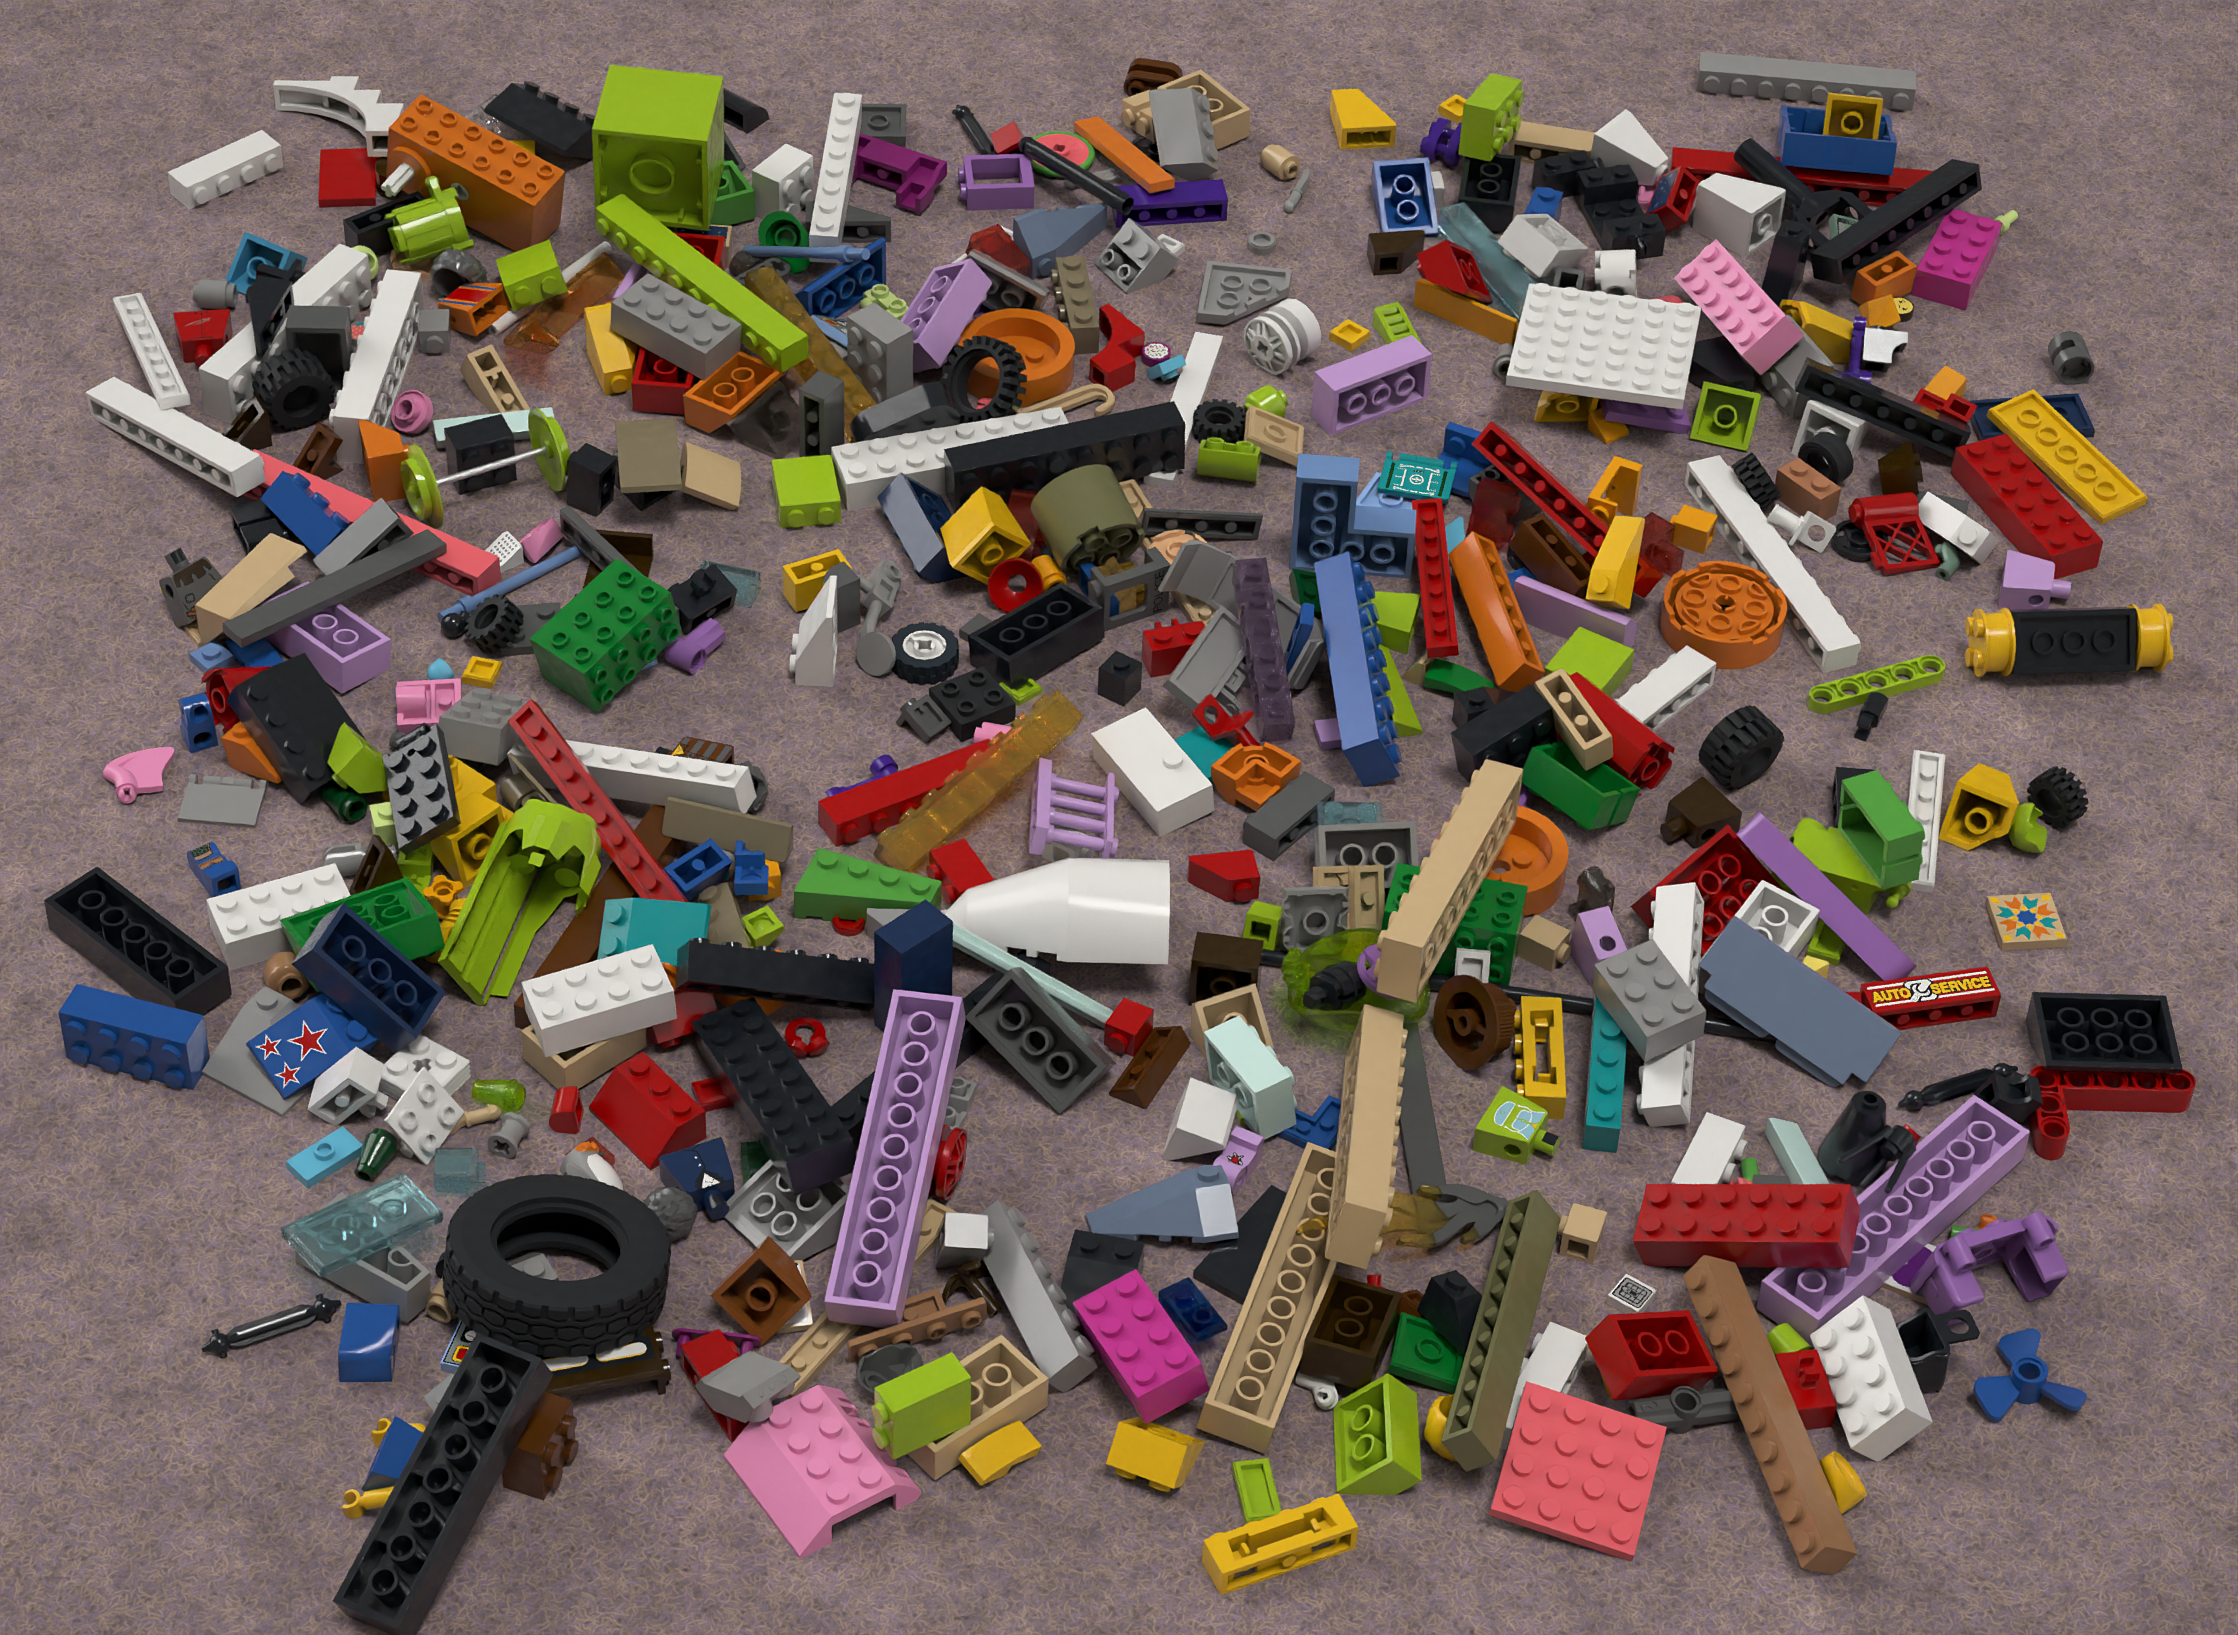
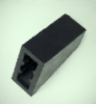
[1762,219,1812,307]
[1688,336,1755,392]

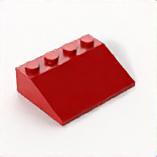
[1630,825,1784,960]

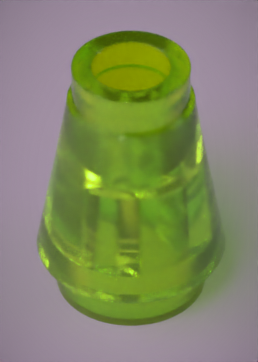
[472,1079,526,1113]

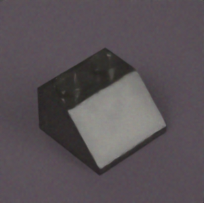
[727,381,800,459]

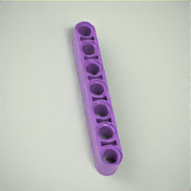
[1736,811,1917,981]

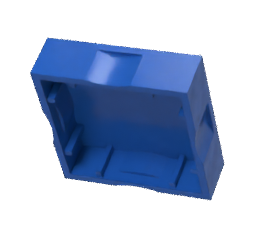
[1777,106,1897,175]

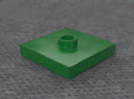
[1387,1312,1465,1394]

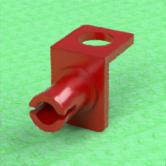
[1192,694,1261,747]

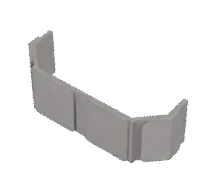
[1158,540,1327,689]

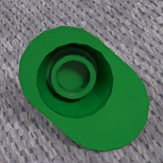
[758,211,812,274]

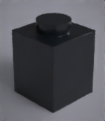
[1098,651,1142,707]

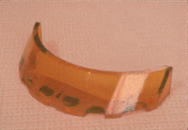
[502,252,625,355]

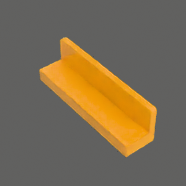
[1414,278,1519,346]

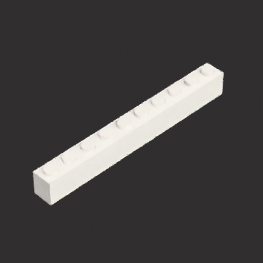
[1684,455,1861,673]

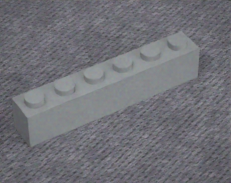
[981,1200,1098,1393]

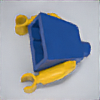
[341,1416,426,1519]

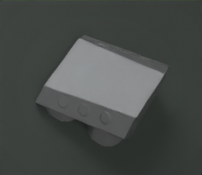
[1280,886,1349,955]
[695,1351,801,1423]

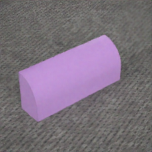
[1513,575,1637,648]

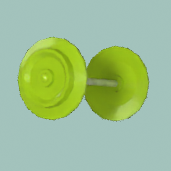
[400,407,570,529]

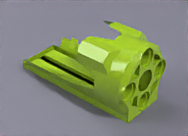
[438,799,601,1006]

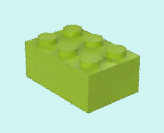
[1458,73,1525,162]

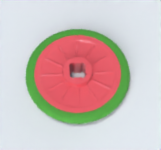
[1031,131,1095,177]

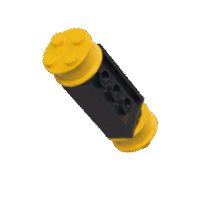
[1965,603,2173,677]

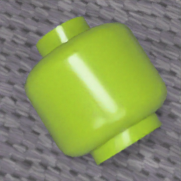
[1243,385,1288,418]

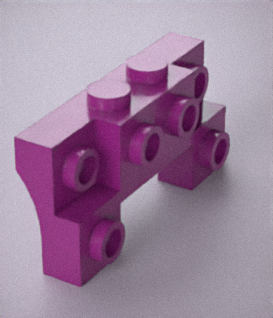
[851,133,947,214]

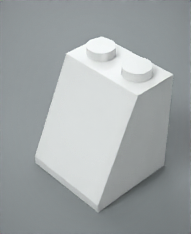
[1692,173,1786,258]

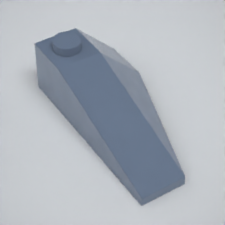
[1012,203,1108,280]
[1085,1165,1239,1243]

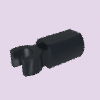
[1854,692,1889,741]

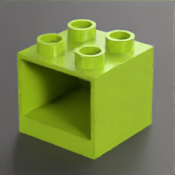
[592,65,724,231]

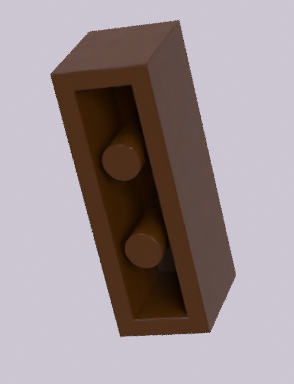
[1509,513,1591,601]

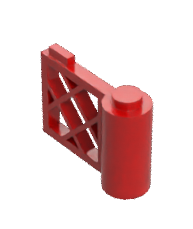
[1848,492,1940,575]

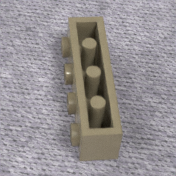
[1051,256,1100,354]

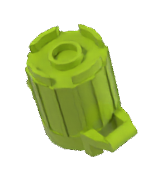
[385,176,474,265]

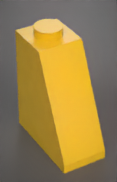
[1330,89,1396,150]

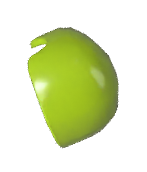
[2009,802,2047,853]

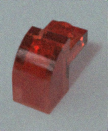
[1639,512,1684,577]

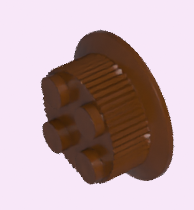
[1434,975,1516,1070]

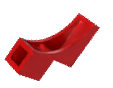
[1089,303,1145,392]

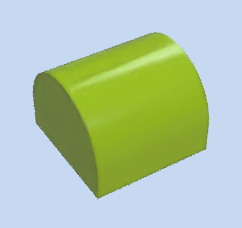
[1767,1323,1813,1355]

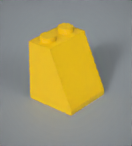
[940,486,1031,585]

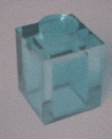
[434,1147,486,1197]

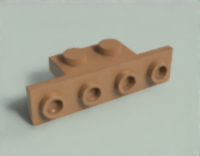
[847,1288,987,1363]

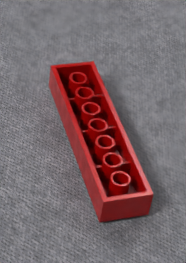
[631,232,727,414]

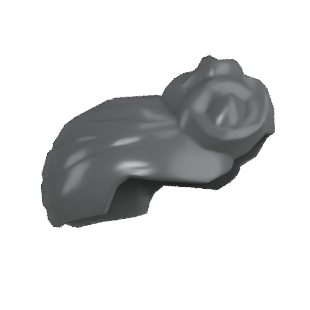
[856,1343,924,1400]

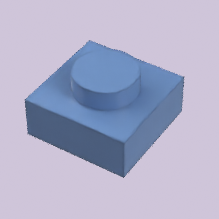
[189,640,235,674]

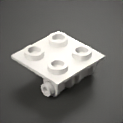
[384,1067,464,1166]

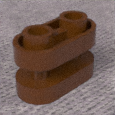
[1123,58,1183,97]

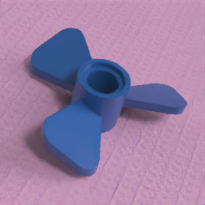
[1973,1328,2087,1422]

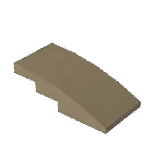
[615,418,682,493]

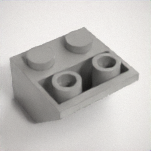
[1095,218,1180,294]

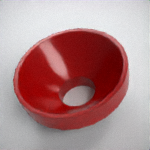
[987,558,1044,613]

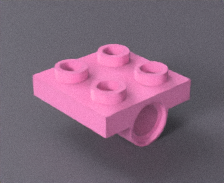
[396,678,462,733]

